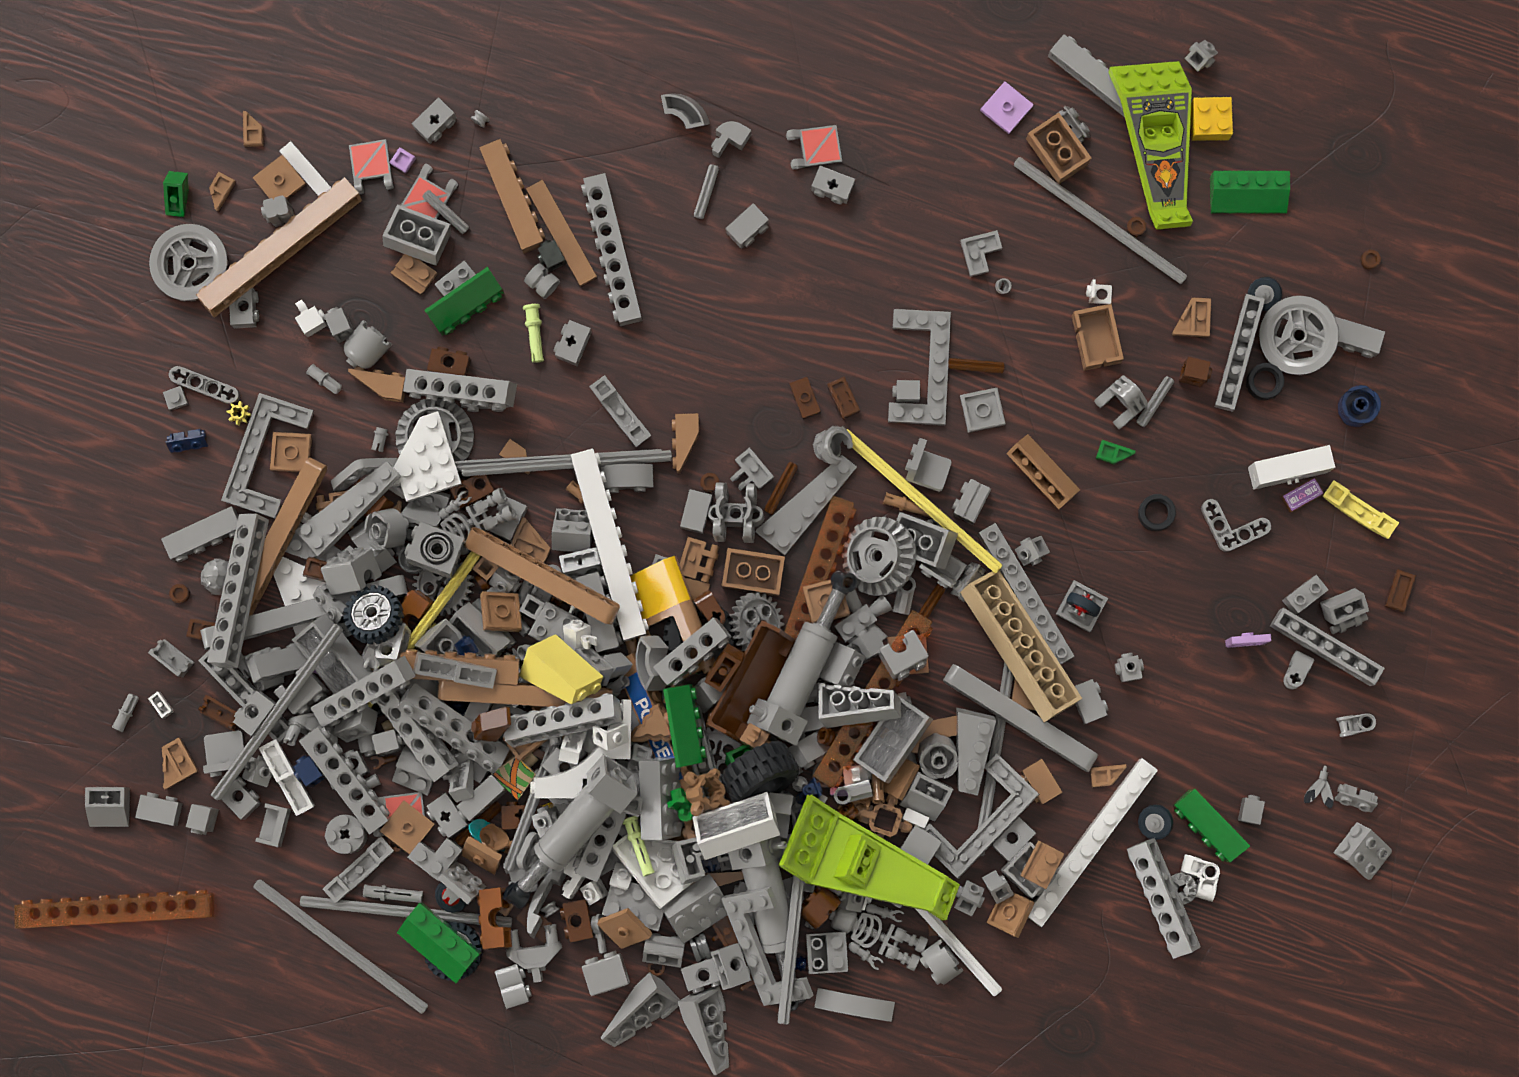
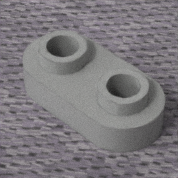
[516,832,540,871]

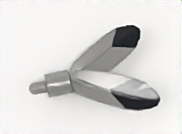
[1304,766,1333,808]

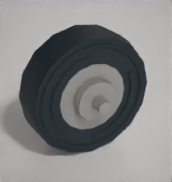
[1248,277,1282,311]
[1138,804,1174,840]

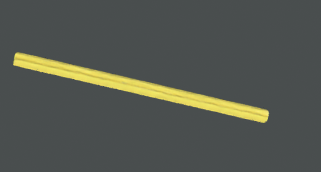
[846,429,1003,573]
[367,551,481,708]

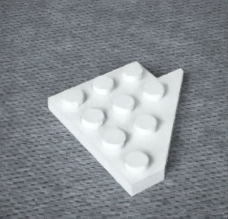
[390,411,462,502]
[273,557,326,635]
[612,834,706,909]

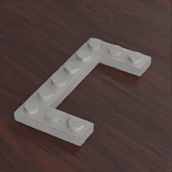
[888,309,951,425]
[221,393,314,519]
[923,753,1040,879]
[721,887,813,1006]

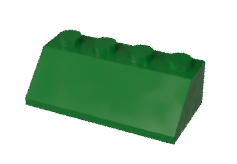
[1210,171,1290,214]
[425,267,504,336]
[663,684,707,768]
[1173,789,1250,862]
[397,902,482,983]

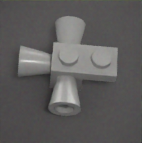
[834,589,893,642]

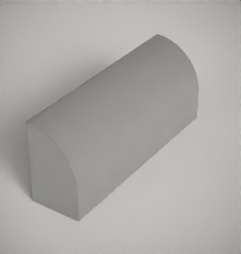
[892,825,942,908]

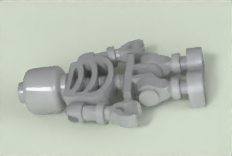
[433,488,517,555]
[829,904,928,971]

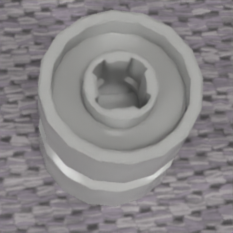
[524,263,560,299]

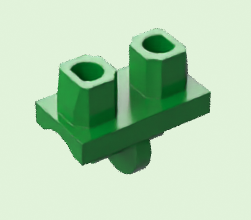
[667,788,694,822]

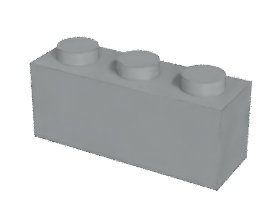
[246,643,307,683]

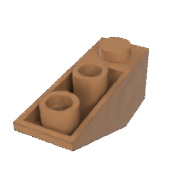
[348,367,406,403]
[672,413,699,474]

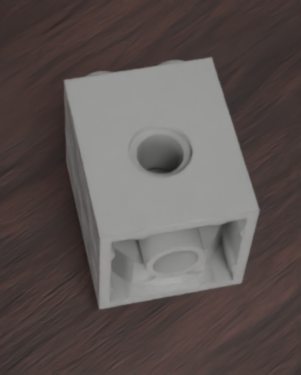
[404,522,465,579]
[1000,842,1059,898]

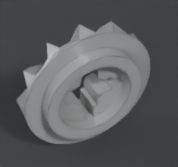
[1171,873,1197,904]

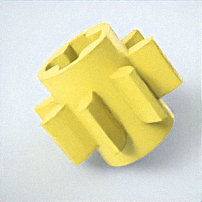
[227,401,251,426]

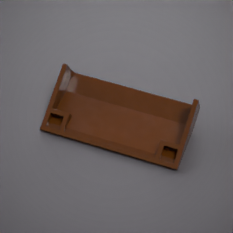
[707,620,796,745]

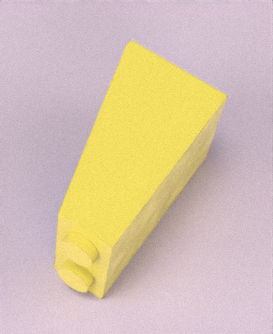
[519,634,603,704]

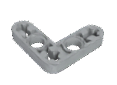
[331,458,398,492]
[1201,499,1271,552]

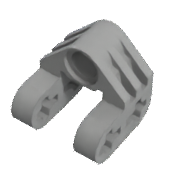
[1094,375,1148,430]

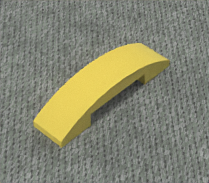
[1323,480,1399,539]

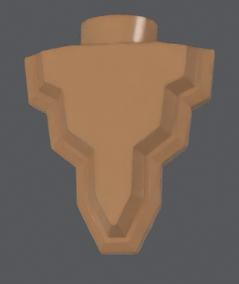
[631,703,671,742]

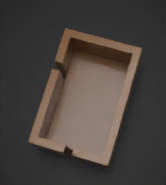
[1072,304,1124,371]

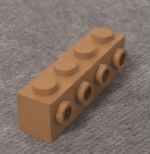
[1006,434,1080,509]

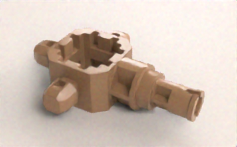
[684,768,730,816]
[838,795,912,840]

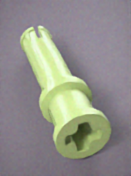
[523,304,544,363]
[622,816,655,877]

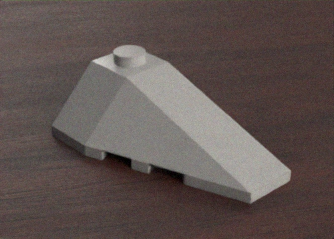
[414,619,462,655]
[601,972,680,1047]
[678,986,729,1075]

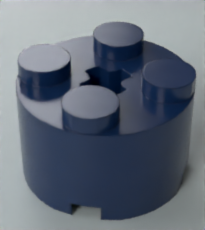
[1338,385,1381,427]

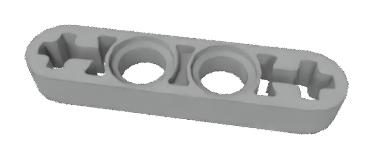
[169,366,240,405]

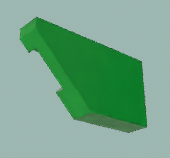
[1096,440,1136,464]

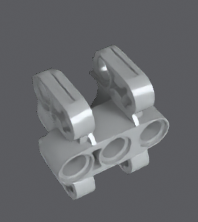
[708,482,764,543]

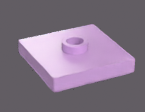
[980,81,1033,134]
[1225,633,1271,648]

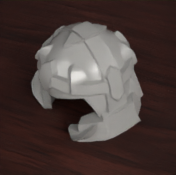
[813,426,853,466]
[201,559,228,595]

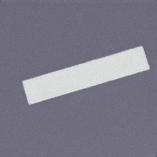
[280,141,331,196]

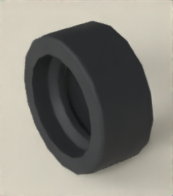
[1246,363,1284,401]
[1138,494,1176,531]

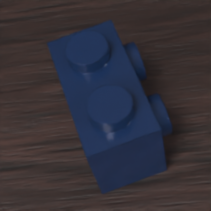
[293,755,326,787]

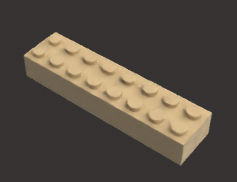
[960,570,1082,723]

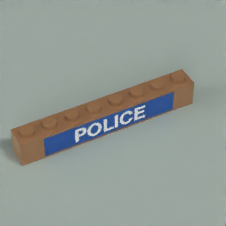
[622,653,693,792]

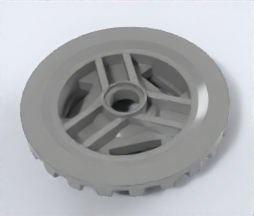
[149,224,228,301]
[1259,296,1339,375]
[395,398,474,461]
[842,517,916,596]

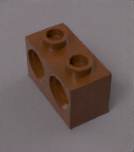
[450,475,494,511]

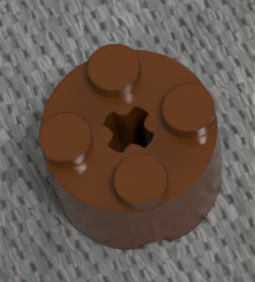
[801,886,842,929]

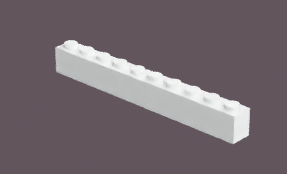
[571,449,649,641]
[1028,758,1158,927]

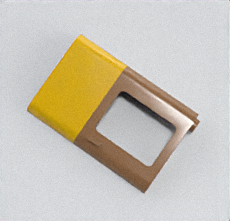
[630,556,715,688]

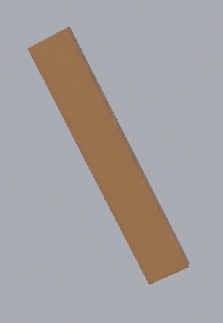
[526,180,597,287]

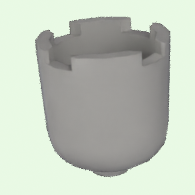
[344,320,392,369]

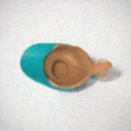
[469,819,513,854]

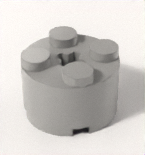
[364,508,409,550]
[918,733,958,779]
[325,815,367,854]
[920,939,963,985]

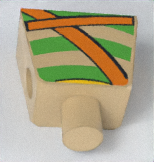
[491,753,538,800]

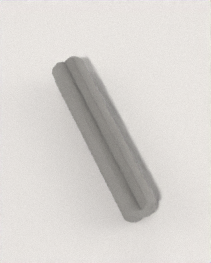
[694,165,719,219]
[422,190,469,234]
[1137,376,1174,427]

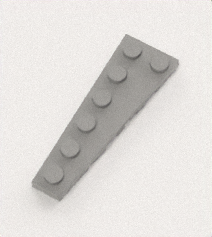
[755,455,857,556]
[295,462,401,558]

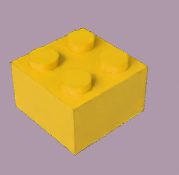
[1191,97,1233,141]

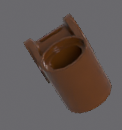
[693,589,726,625]

